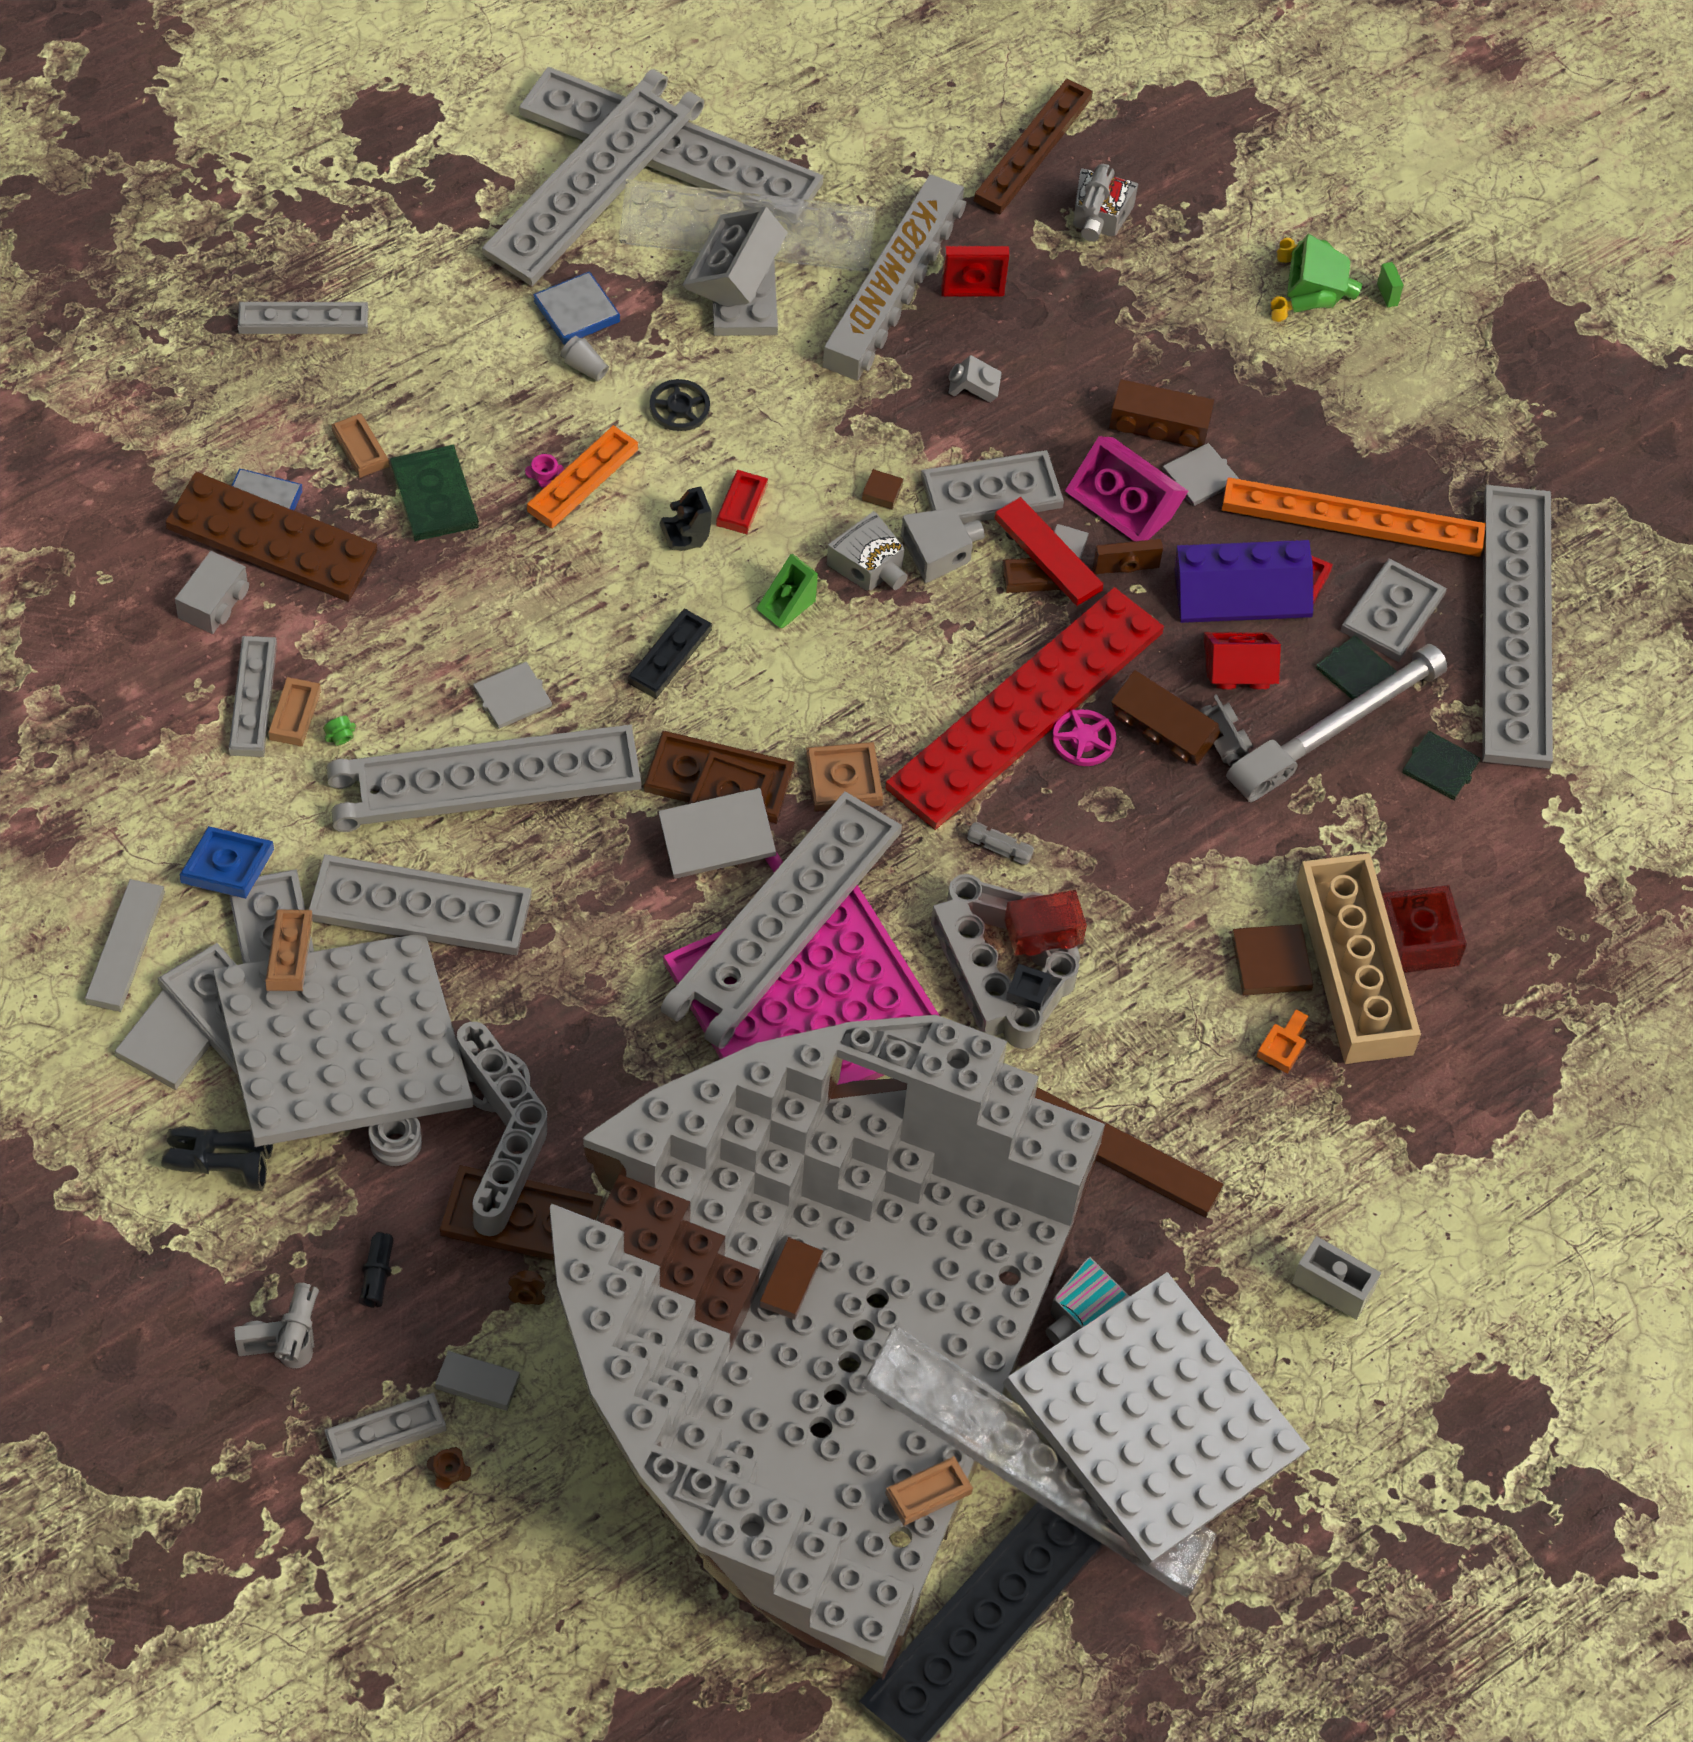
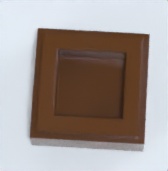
[862,469,904,510]

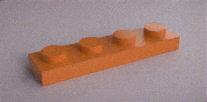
[527,425,638,529]

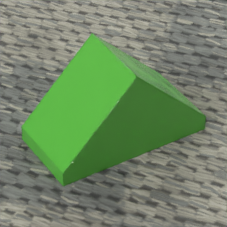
[756,554,818,628]

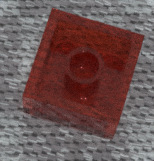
[1382,885,1467,973]

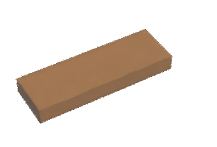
[265,909,313,991]

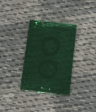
[390,444,479,542]

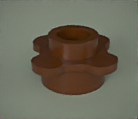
[508,1270,546,1305]
[427,1447,471,1490]

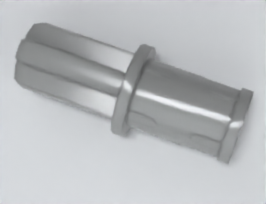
[1082,164,1115,217]

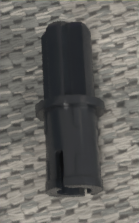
[358,1232,394,1308]

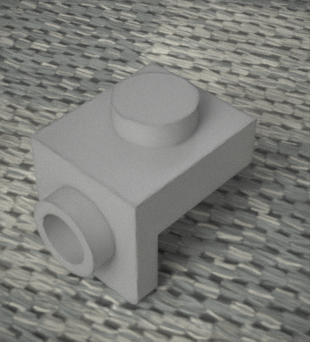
[949,355,1002,403]

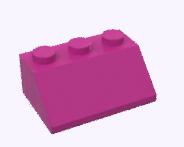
[1065,436,1189,541]

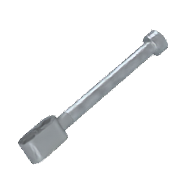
[1226,644,1447,802]

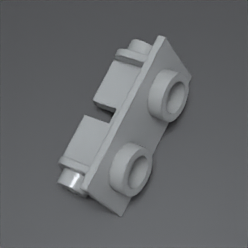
[1200,695,1253,767]

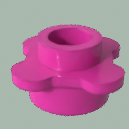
[525,454,564,488]

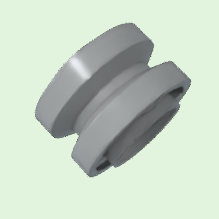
[369,1117,422,1166]

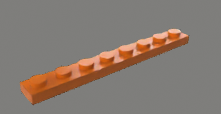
[1222,477,1486,557]

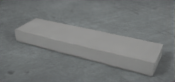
[238,302,369,334]
[229,636,277,757]
[85,879,165,1012]

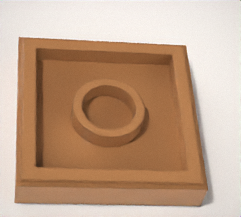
[806,742,883,812]

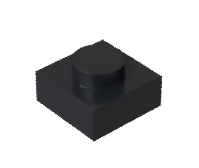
[1006,964,1052,1011]

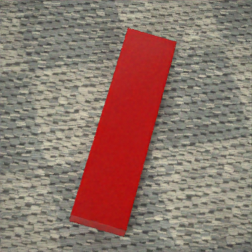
[994,497,1104,606]

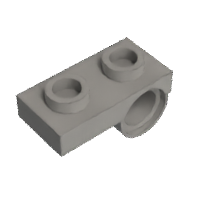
[234,1318,314,1369]

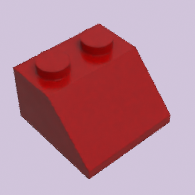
[1204,632,1281,689]

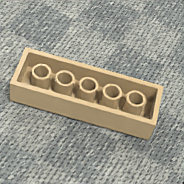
[1296,853,1421,1064]

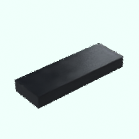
[628,608,712,699]

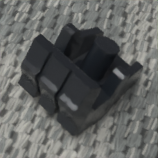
[659,486,712,551]

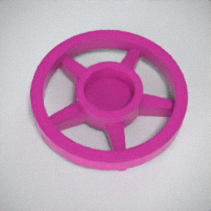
[1052,709,1116,766]

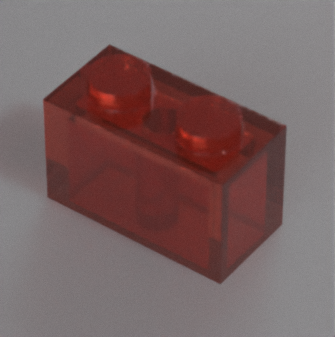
[1004,890,1087,956]

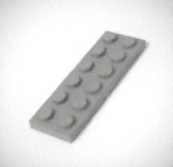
[309,854,532,955]

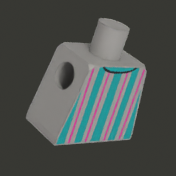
[1046,1257,1130,1345]

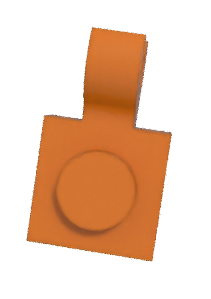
[1256,1009,1309,1074]

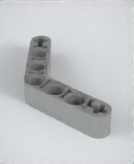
[457,1022,547,1236]

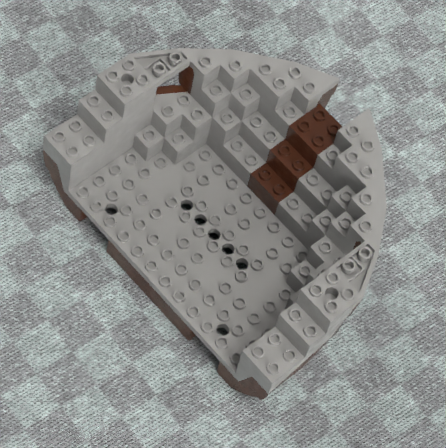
[550,1015,1105,1680]

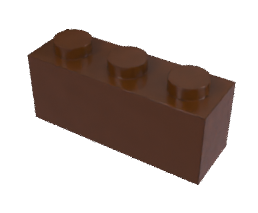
[1109,379,1215,448]
[1111,670,1221,765]

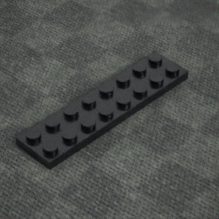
[858,1480,1116,1742]

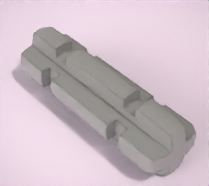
[967,822,1034,865]

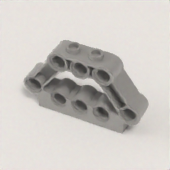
[931,874,1080,1049]

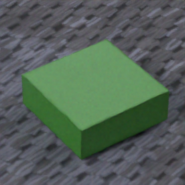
[1377,262,1404,308]

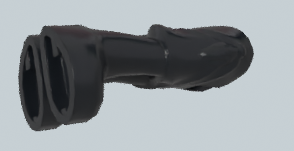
[161,1126,274,1191]

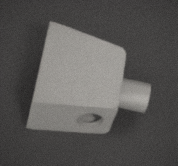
[901,508,985,583]

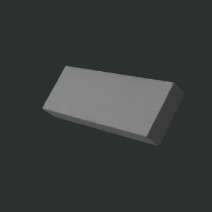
[324,1392,447,1468]

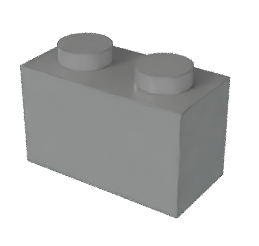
[175,551,249,634]
[1292,1236,1381,1320]

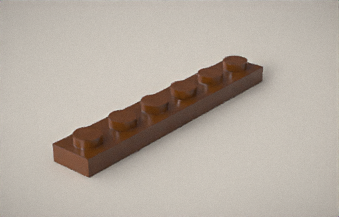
[974,78,1093,215]

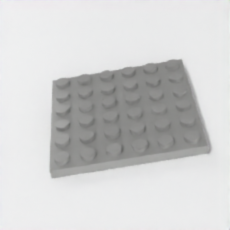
[213,935,473,1147]
[1003,1272,1310,1567]

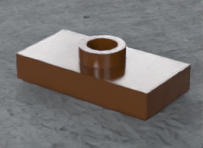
[1093,539,1163,574]

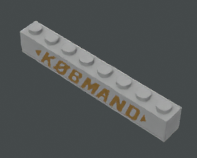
[823,174,966,381]

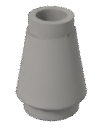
[560,336,609,381]

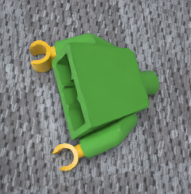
[1271,234,1362,322]

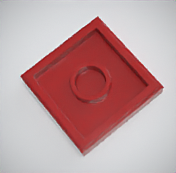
[941,246,1010,297]

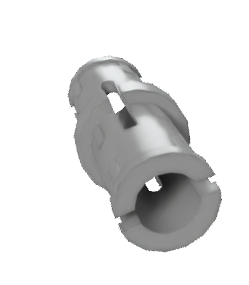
[274,1283,319,1363]

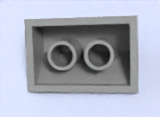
[682,207,787,307]

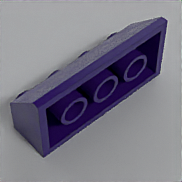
[1174,540,1313,623]

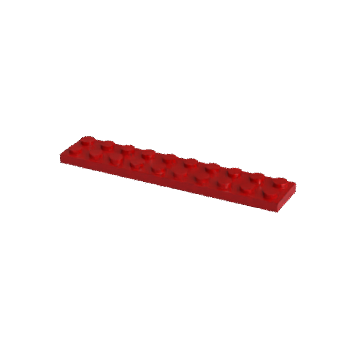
[885,587,1164,830]

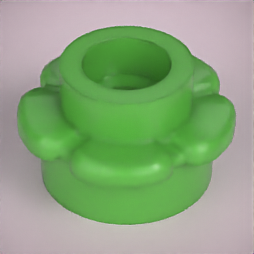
[323,716,356,746]

